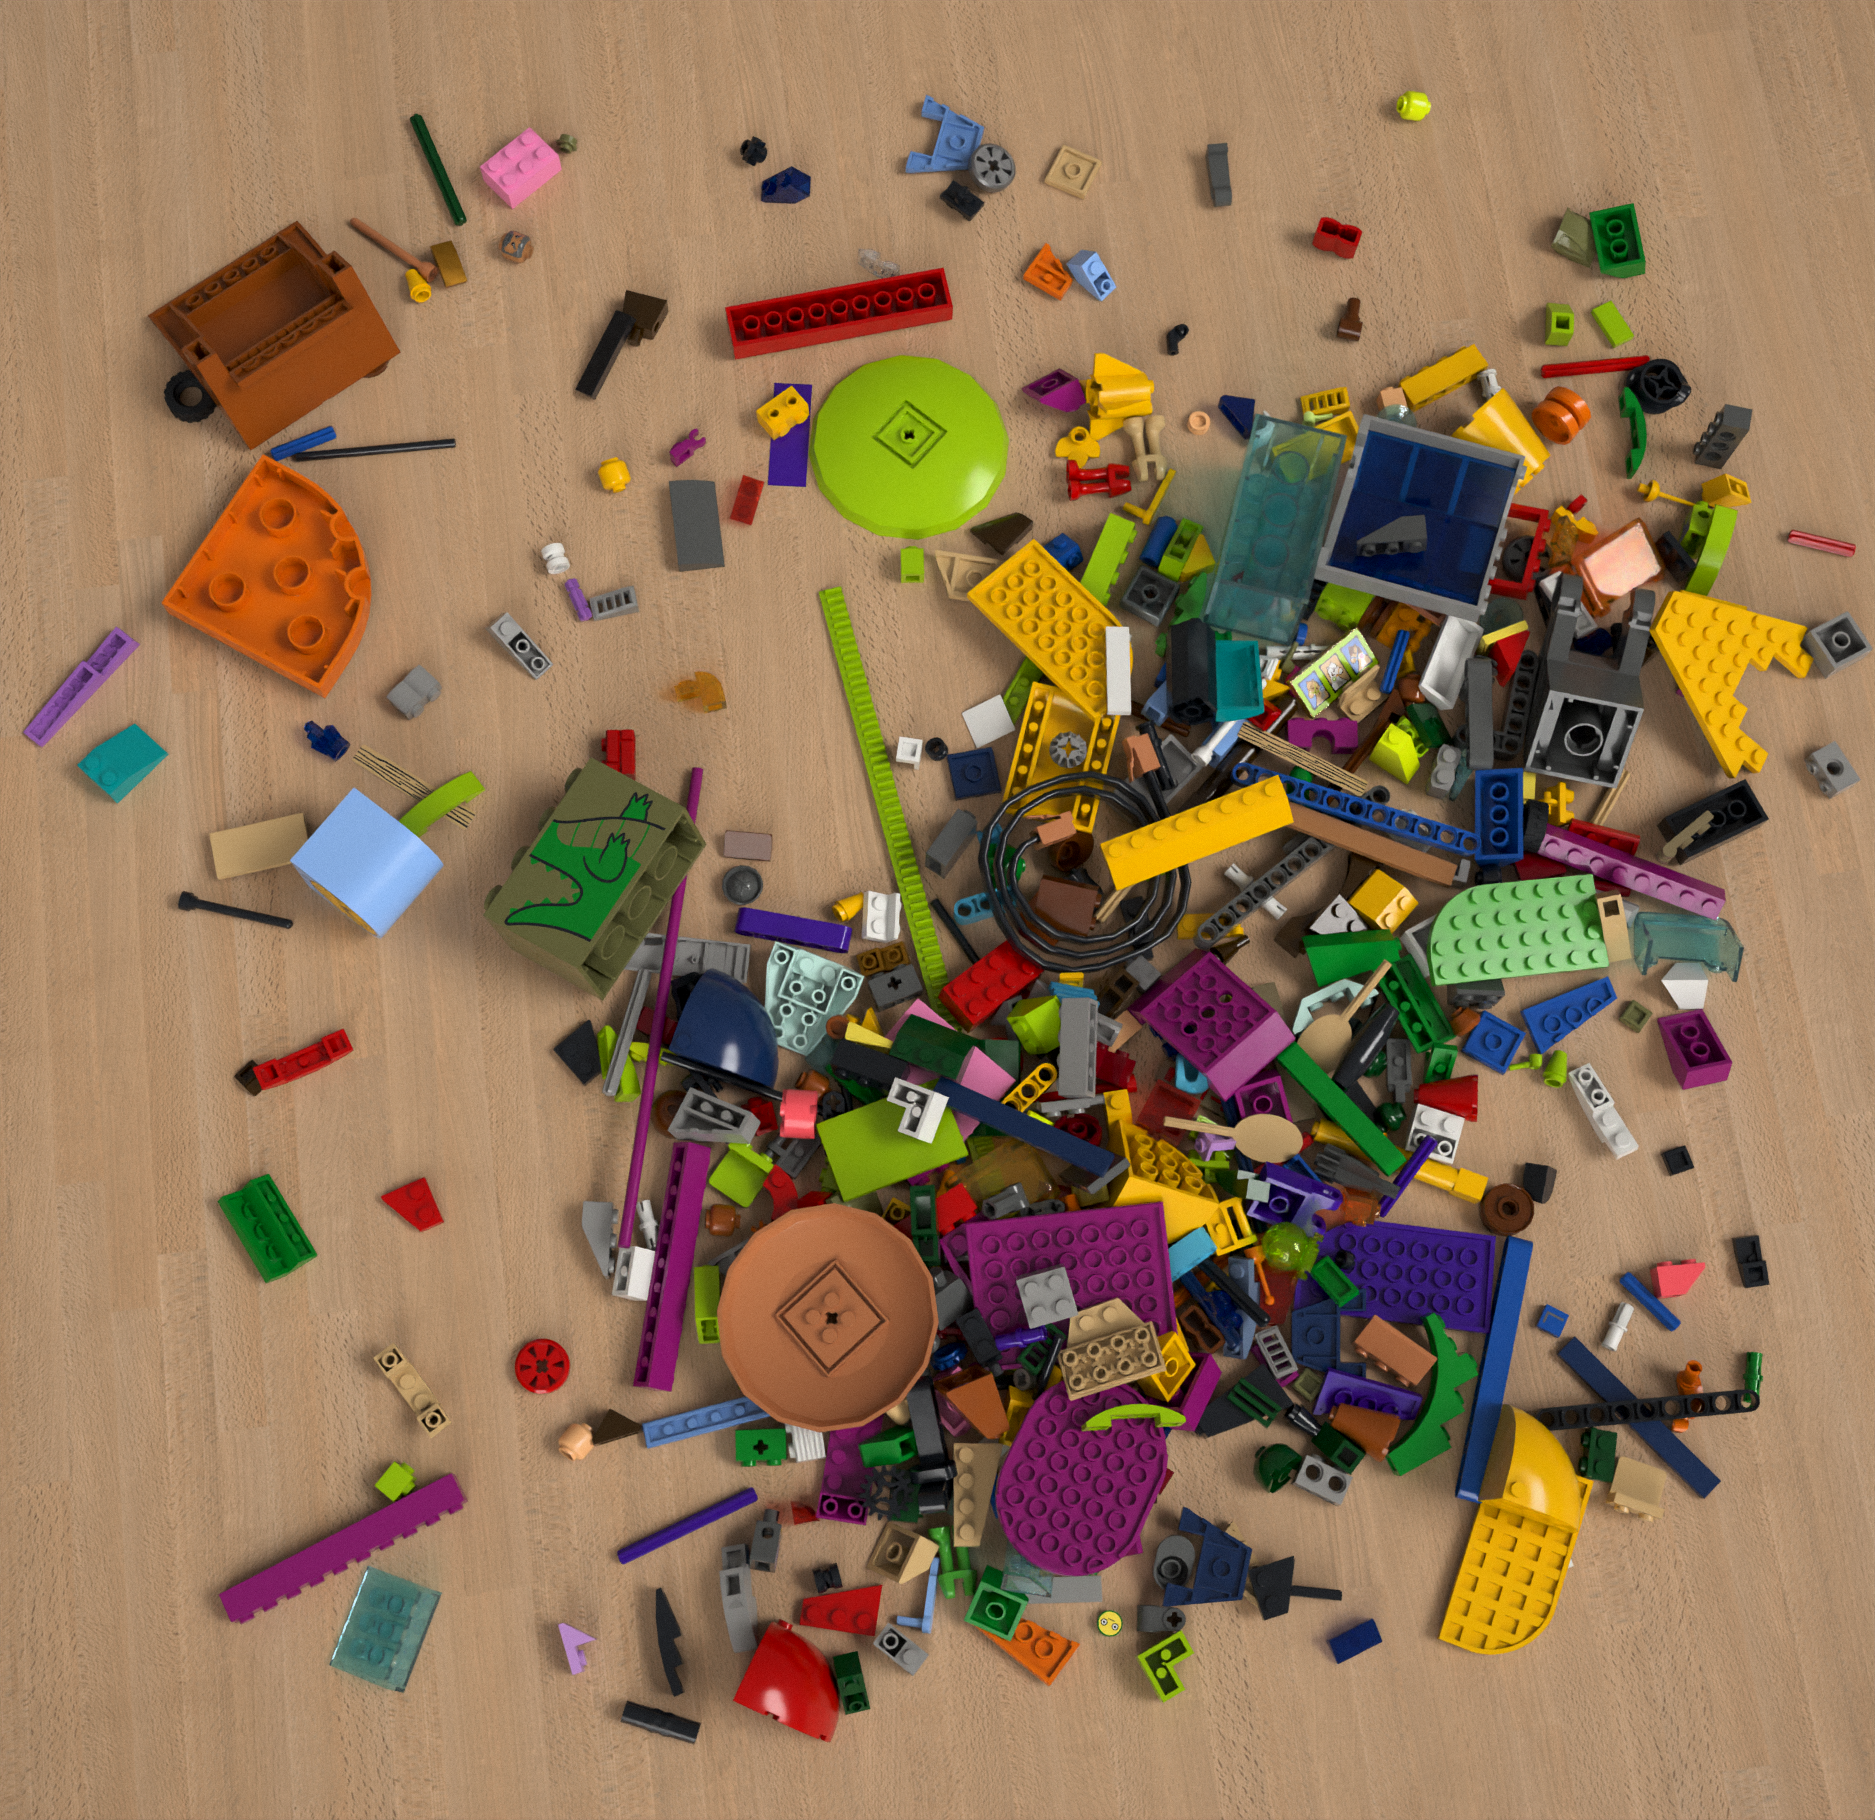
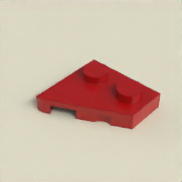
[381,1177,444,1232]

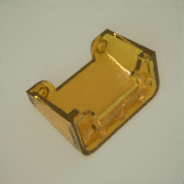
[944,1138,1061,1221]

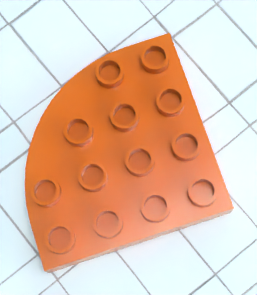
[162,454,372,698]

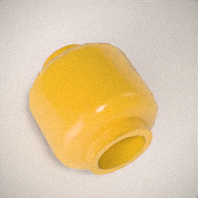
[598,457,631,493]

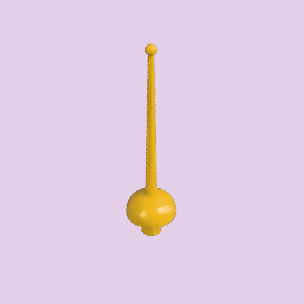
[1637,479,1695,507]

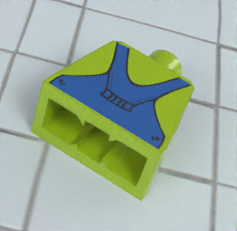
[1678,501,1713,559]

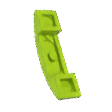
[1684,504,1738,596]
[399,771,485,838]
[1081,1404,1186,1431]

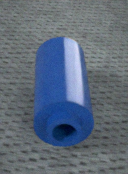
[1139,516,1178,568]

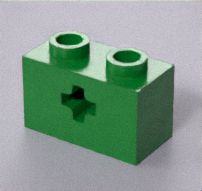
[735,1429,787,1467]

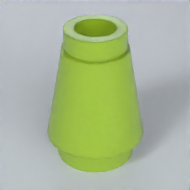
[1542,1050,1567,1088]

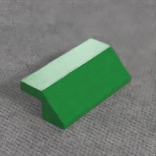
[1371,953,1456,1054]
[217,1174,317,1284]

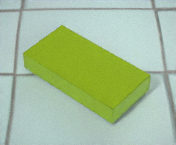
[1591,301,1634,348]

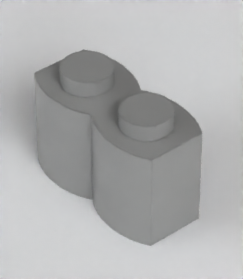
[387,665,442,720]
[1425,744,1461,799]

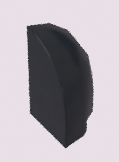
[1523,1163,1557,1204]

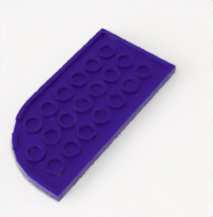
[1292,1220,1496,1334]

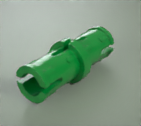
[1743,1352,1763,1403]

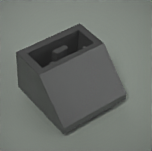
[1447,979,1505,1010]

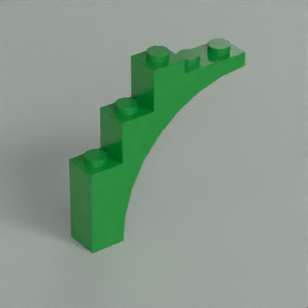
[1385,1312,1479,1476]

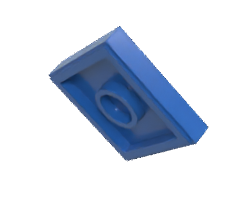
[1461,1010,1526,1075]

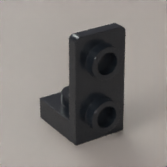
[671,972,704,1021]

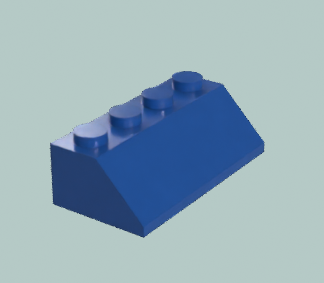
[1475,768,1523,868]

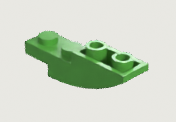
[1155,572,1207,658]

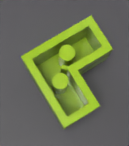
[1135,1630,1194,1703]

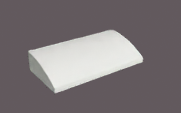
[1418,615,1484,710]

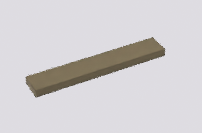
[1251,982,1316,1124]

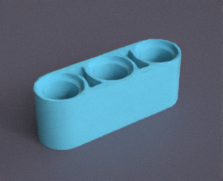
[953,886,1018,925]
[1168,1227,1217,1282]

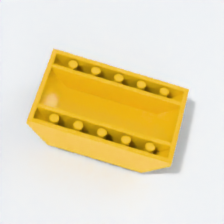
[1002,682,1121,834]

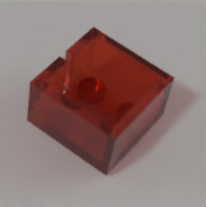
[1134,1079,1201,1148]

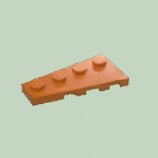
[975,1618,1080,1686]

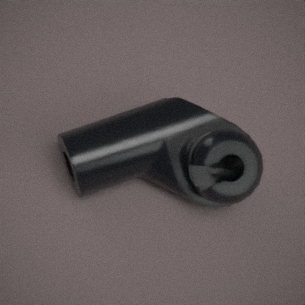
[1166,324,1189,356]

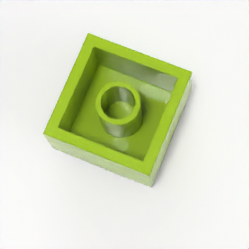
[1314,582,1375,633]

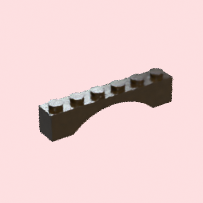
[1274,851,1384,958]
[1026,967,1140,1093]

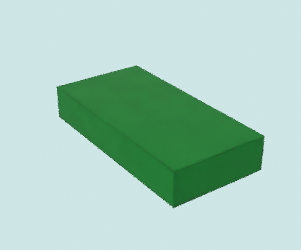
[1308,1255,1359,1308]

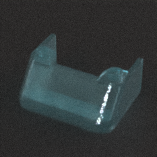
[1634,912,1744,982]

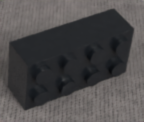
[1657,779,1769,866]

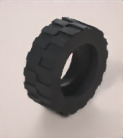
[164,370,217,423]
[1523,799,1549,853]

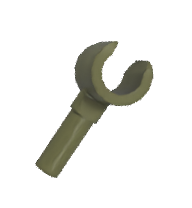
[1279,641,1299,674]

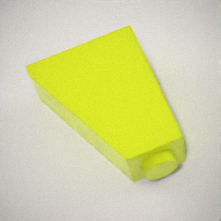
[1369,723,1420,784]

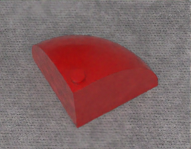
[733,1619,840,1743]

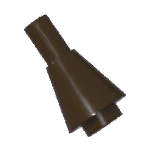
[1210,935,1250,966]

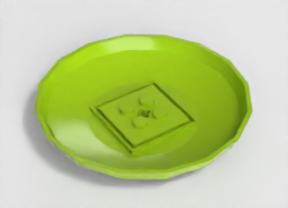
[809,355,1009,540]

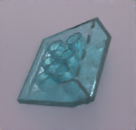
[329,1566,442,1693]

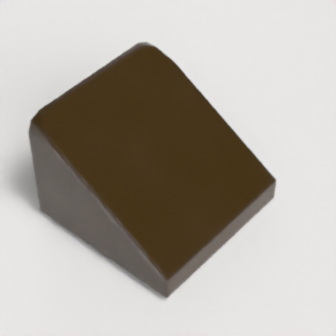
[234,1060,262,1096]

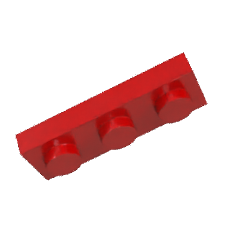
[1567,818,1641,856]

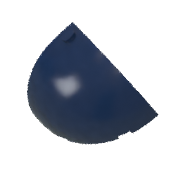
[669,968,779,1089]

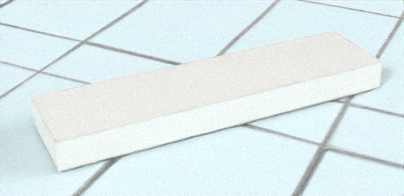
[1105,626,1131,715]

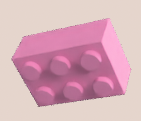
[480,127,562,209]

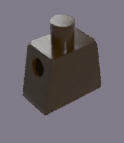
[623,290,668,347]

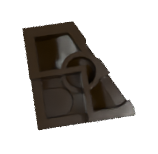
[970,512,1033,555]

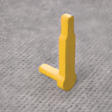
[1123,468,1176,526]

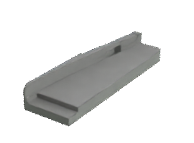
[624,933,751,983]

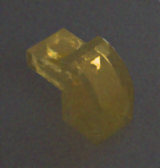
[674,671,727,714]

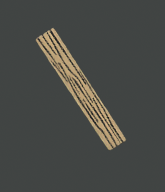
[1238,722,1368,796]
[352,745,476,830]

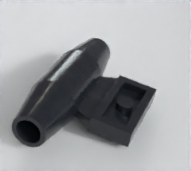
[1331,1003,1400,1091]

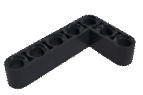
[906,1375,953,1515]

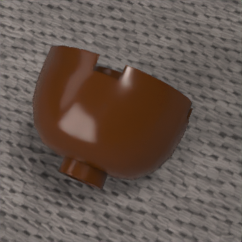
[650,1090,687,1139]

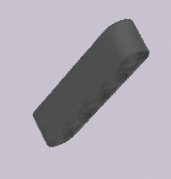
[1464,658,1493,770]

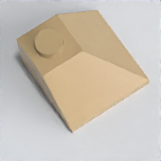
[866,1522,939,1584]

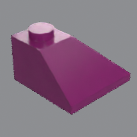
[1022,368,1086,412]

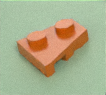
[1023,243,1073,301]

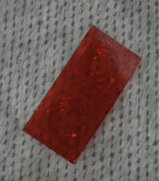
[730,475,765,526]

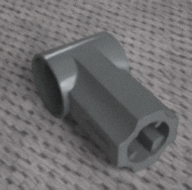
[981,1182,1030,1220]

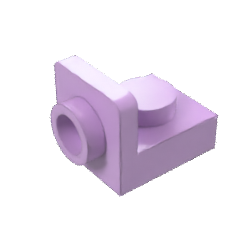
[1194,1132,1236,1161]

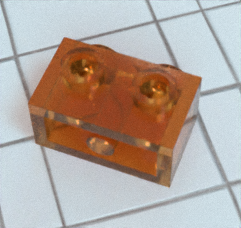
[1339,1186,1381,1227]

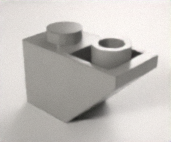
[873,1623,929,1676]

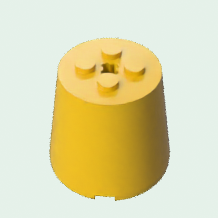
[1435,388,1550,501]

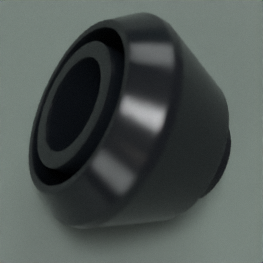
[1474,864,1502,886]

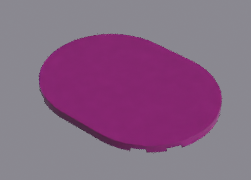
[995,1380,1168,1577]

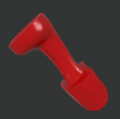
[1066,459,1132,501]

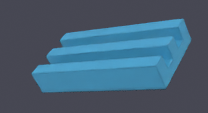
[1048,981,1100,1007]

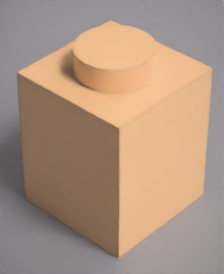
[1376,387,1409,422]

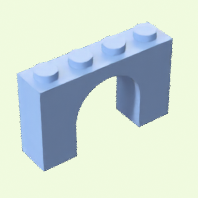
[1141,681,1251,769]

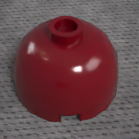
[1054,1113,1102,1147]

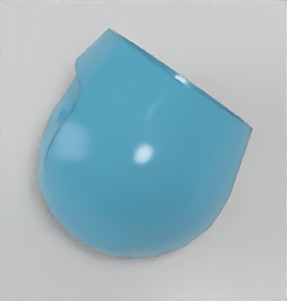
[1175,1053,1209,1095]

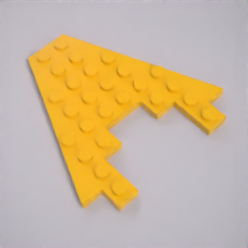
[1649,591,1814,779]

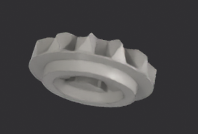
[1049,731,1087,768]

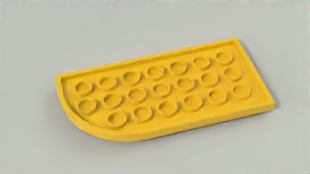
[967,539,1133,722]

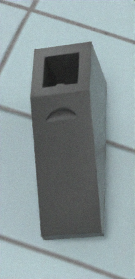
[1356,515,1427,557]

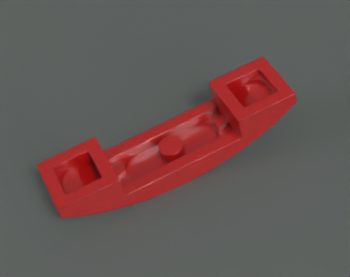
[253,1028,354,1090]

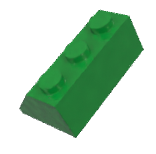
[1589,203,1646,278]

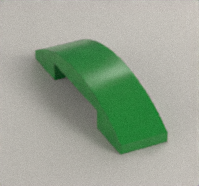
[1618,387,1647,479]

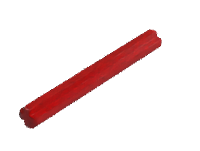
[1541,355,1650,378]

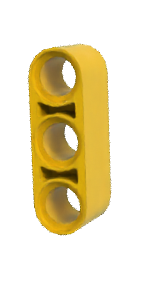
[1001,1063,1057,1112]

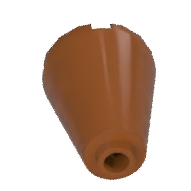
[1327,1403,1400,1462]

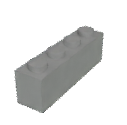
[1056,997,1098,1098]

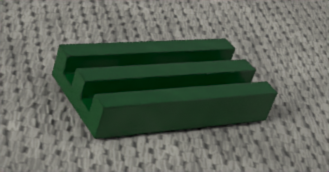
[1226,1377,1282,1429]

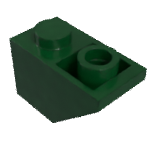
[1311,1421,1366,1475]
[833,1651,870,1715]

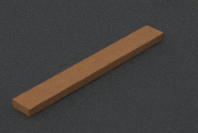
[1286,801,1457,888]

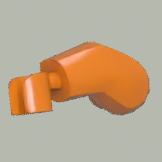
[1671,1360,1704,1433]

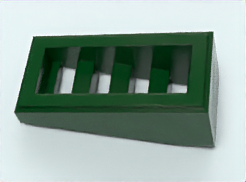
[1015,1323,1067,1376]

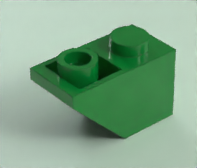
[858,1425,918,1468]

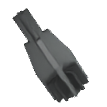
[1314,1143,1401,1199]

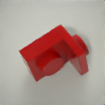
[741,1097,778,1137]

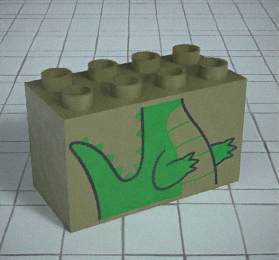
[483,757,707,1001]

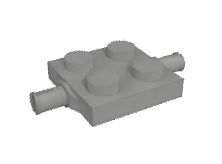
[1023,1094,1105,1117]

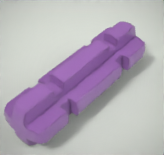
[565,578,592,621]

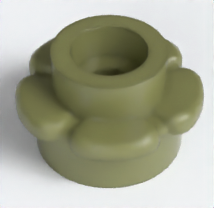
[556,134,577,154]

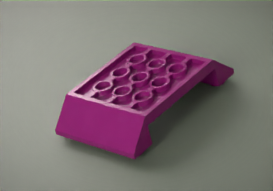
[1126,948,1295,1102]

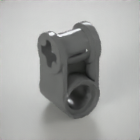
[1137,1605,1186,1632]

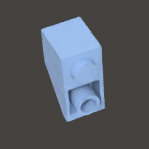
[1066,250,1116,301]

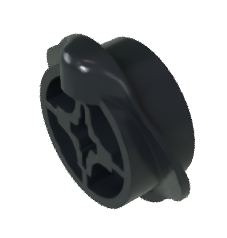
[1624,359,1691,415]

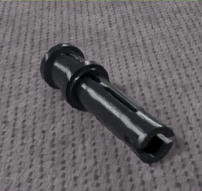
[1135,720,1176,792]

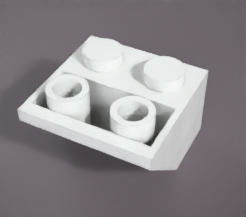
[1405,1104,1465,1165]

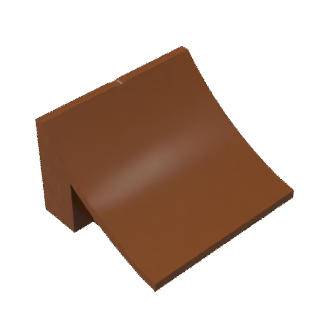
[148,221,401,450]

